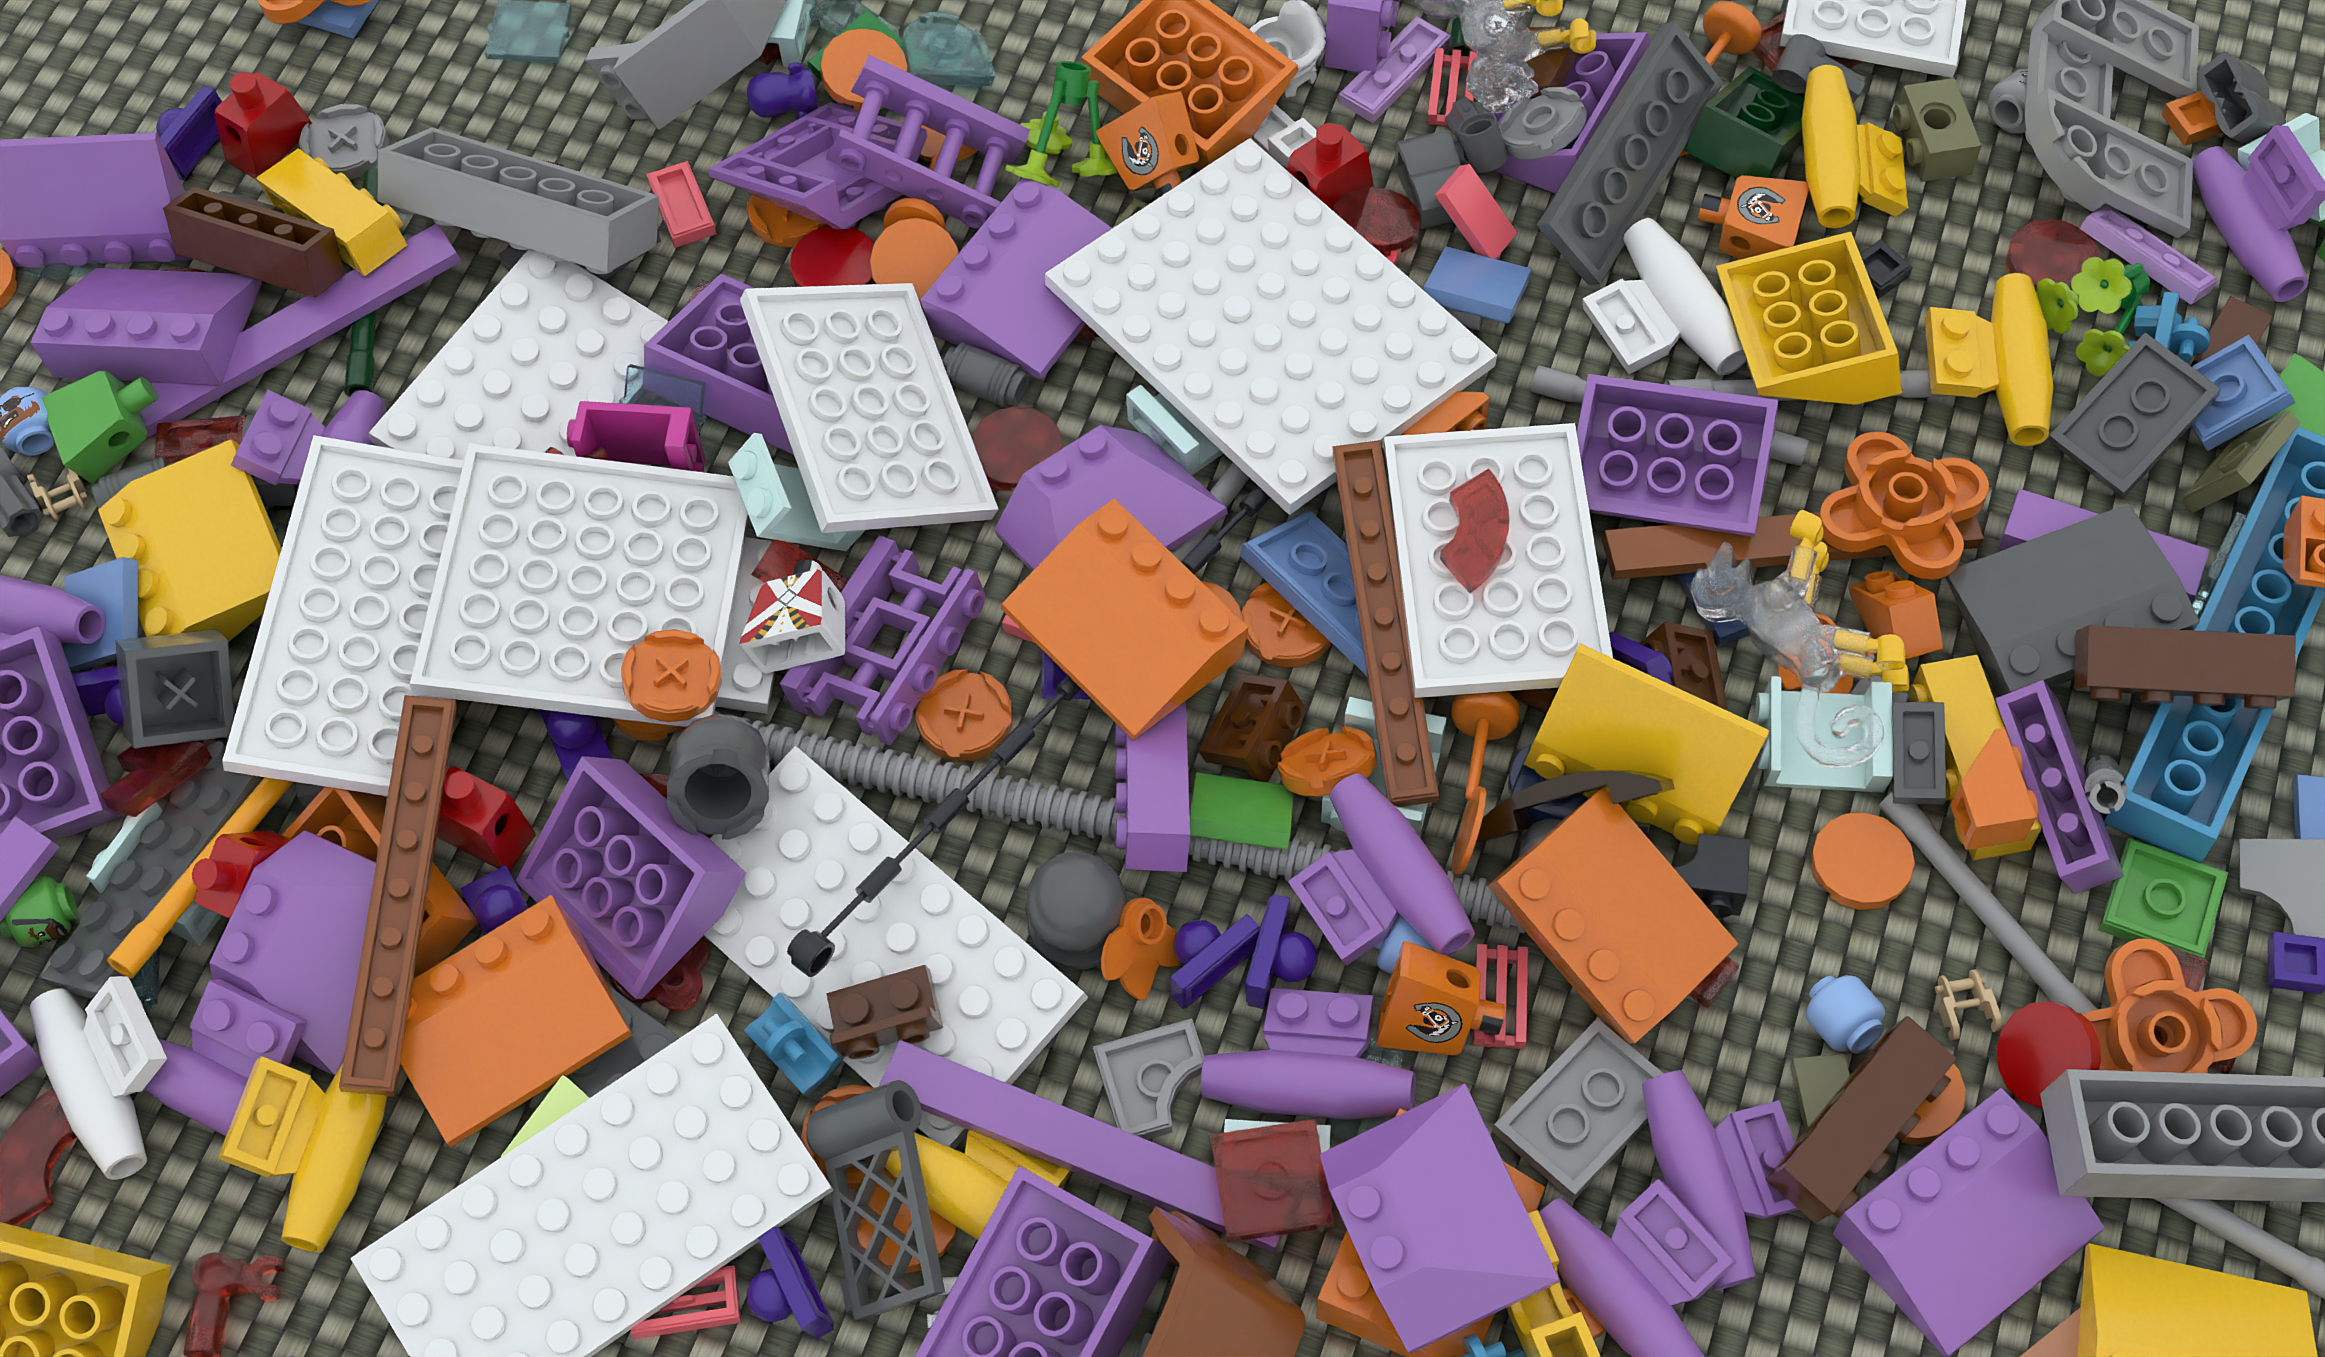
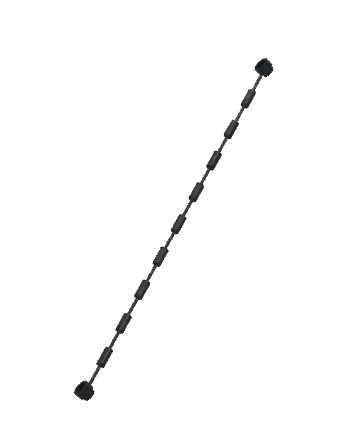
[787,485,1271,977]

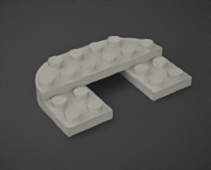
[2025,0,2199,238]

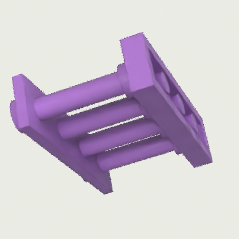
[826,55,1030,229]

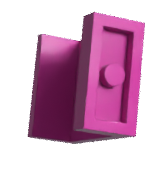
[567,401,706,472]

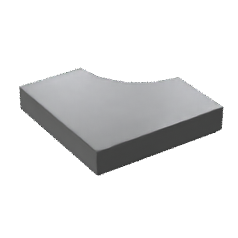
[2239,839,2325,938]
[1093,1018,1204,1140]

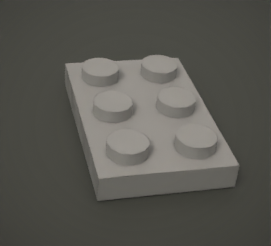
[1493,1018,1664,1202]

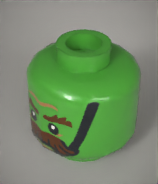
[0,875,79,949]

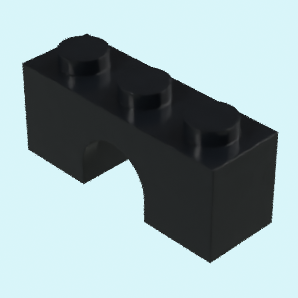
[1638,826,1750,918]

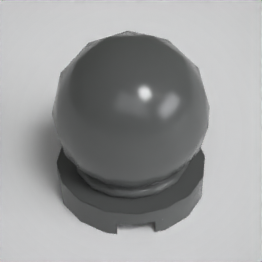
[667,714,770,840]
[1025,850,1126,974]

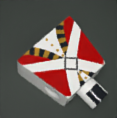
[739,560,845,674]

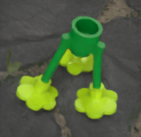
[1005,61,1118,187]
[2036,257,2150,377]

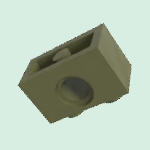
[1893,78,1982,182]

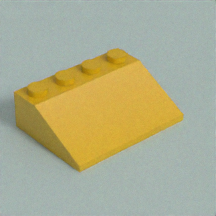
[1716,232,1902,405]
[98,439,282,642]
[1524,643,1770,845]
[0,1222,172,1357]
[2077,1243,2318,1357]

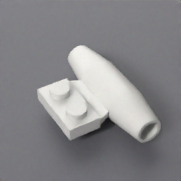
[1583,218,1746,375]
[30,976,167,1180]

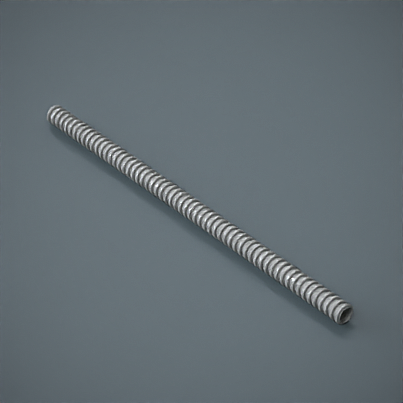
[686,711,1525,933]

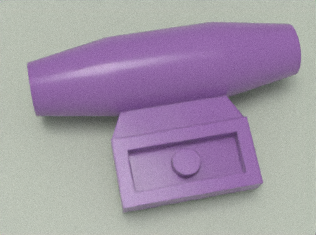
[2193,125,2325,302]
[231,390,386,507]
[0,575,106,644]
[1288,773,1475,966]
[144,979,307,1136]
[1201,988,1416,1120]
[1642,1070,1799,1291]
[1539,1179,1737,1357]

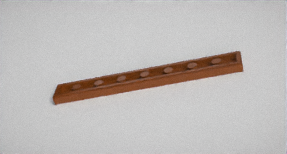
[1332,440,1439,807]
[1602,512,1984,580]
[339,695,457,1096]

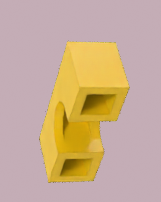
[1506,1210,1601,1357]

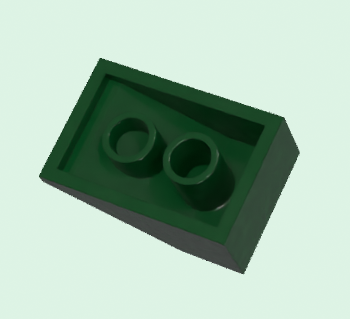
[1684,66,1805,181]

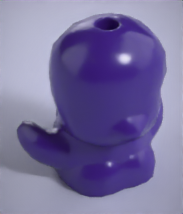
[747,62,818,120]

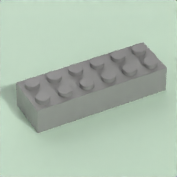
[377,127,659,274]
[2040,1069,2325,1202]

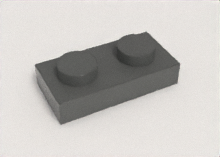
[1892,702,1946,804]

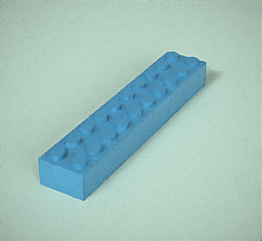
[2104,426,2325,863]

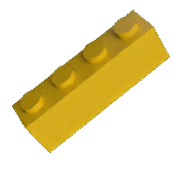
[256,148,408,276]
[1908,655,2042,861]

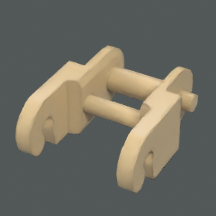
[27,468,88,521]
[1935,969,2003,1040]

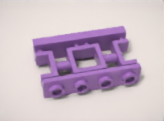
[780,535,985,745]

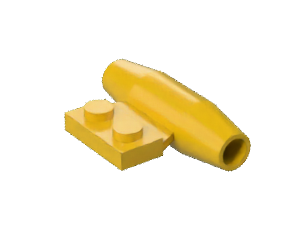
[1801,65,1908,228]
[1925,273,2053,446]
[217,1056,387,1253]
[885,1129,1073,1240]

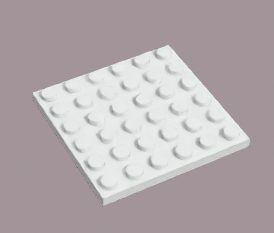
[410,443,749,727]

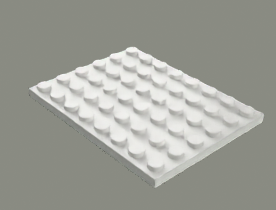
[1045,138,1497,515]

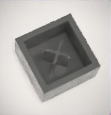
[115,629,235,748]

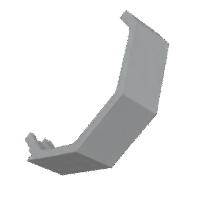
[585,0,787,130]

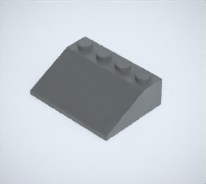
[1946,504,2200,697]

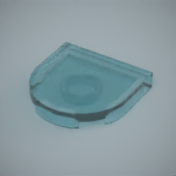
[901,12,995,87]

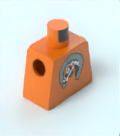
[1095,91,1199,197]
[1698,175,1809,259]
[1376,941,1505,1055]

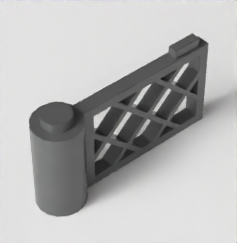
[806,1080,945,1320]

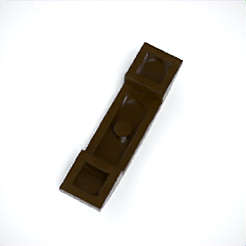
[1476,770,1675,842]

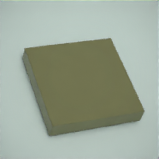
[2182,412,2301,513]

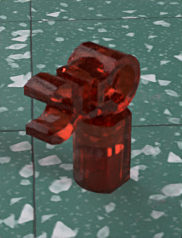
[183,1252,285,1357]

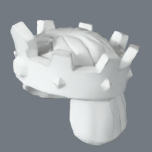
[1249,0,1326,98]

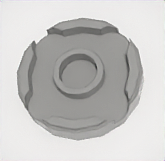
[1499,87,1587,159]

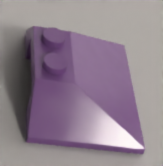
[708,102,927,230]
[995,425,1228,571]
[209,830,430,1076]
[1319,1083,1561,1354]

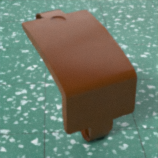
[1142,1206,1305,1357]

